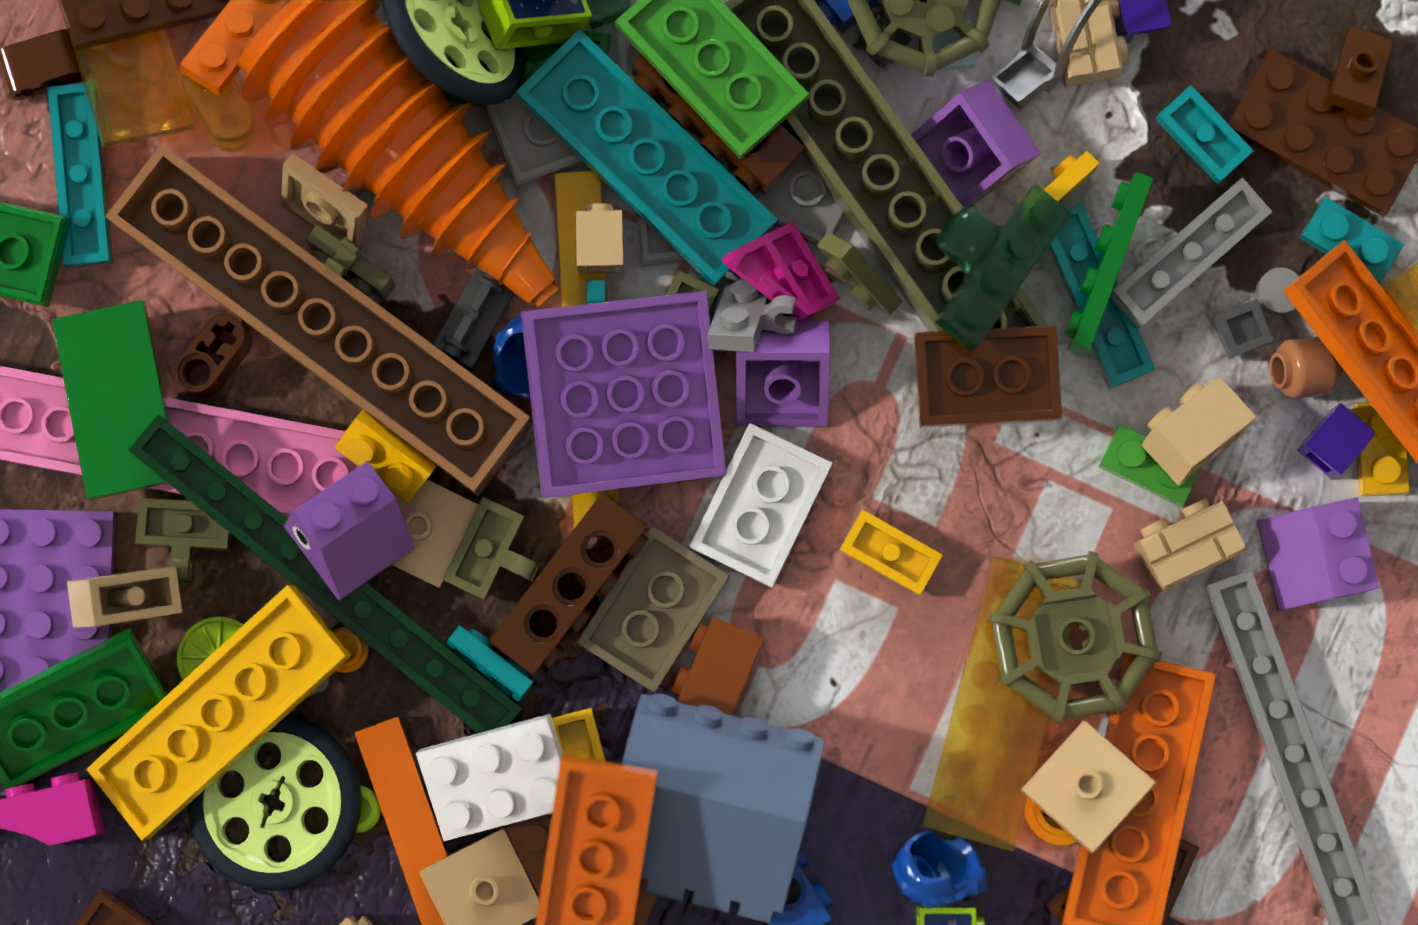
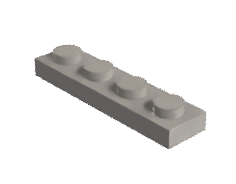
[1110,177,1272,329]

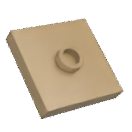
[281,153,368,247]
[390,480,479,589]
[1021,720,1156,855]
[418,828,539,925]

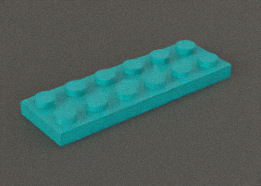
[515,29,778,287]

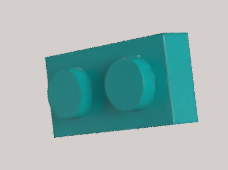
[1155,85,1254,185]
[1299,197,1404,284]
[446,625,533,706]

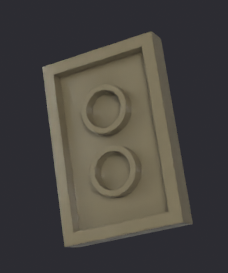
[576,526,730,693]

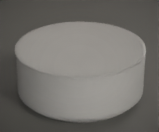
[1256,268,1299,315]

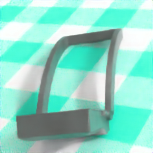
[990,0,1102,110]

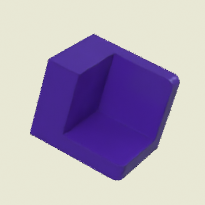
[1116,0,1171,43]
[1297,403,1375,480]

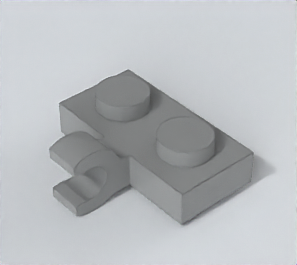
[707,279,798,352]

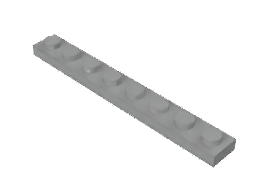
[1205,570,1382,925]

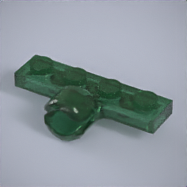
[934,184,1072,352]

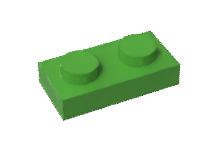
[1098,424,1201,507]

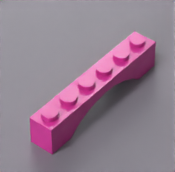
[0,772,106,846]

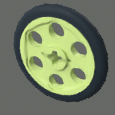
[383,0,525,105]
[188,715,361,891]

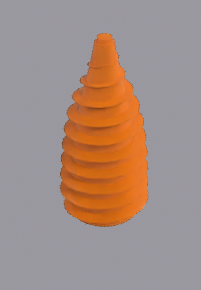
[238,0,559,308]

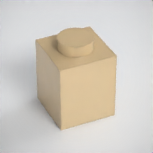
[576,203,625,274]

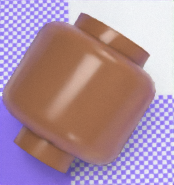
[1269,337,1343,398]

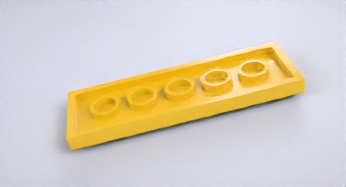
[86,585,351,841]

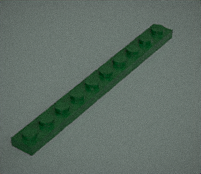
[128,414,522,733]

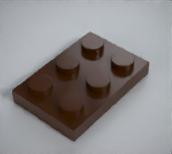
[914,325,1062,428]

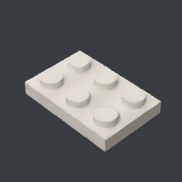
[689,423,832,588]
[416,714,563,841]

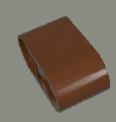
[0,29,91,100]
[175,314,252,398]

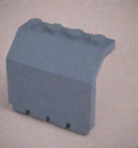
[622,693,824,924]

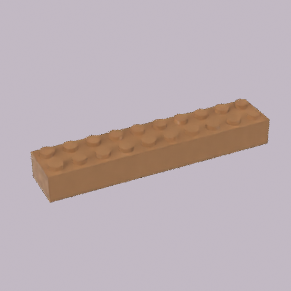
[105,144,533,497]

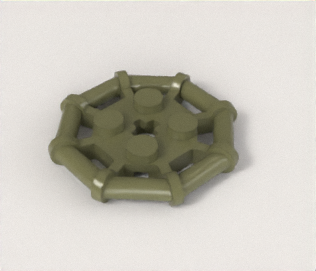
[847,0,1001,77]
[988,551,1162,724]

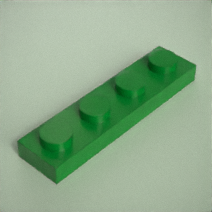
[1063,172,1153,357]

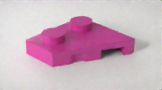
[722,221,840,323]

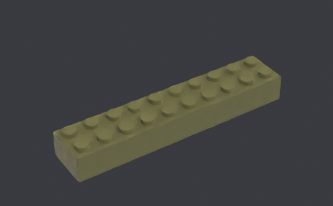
[724,0,1048,332]

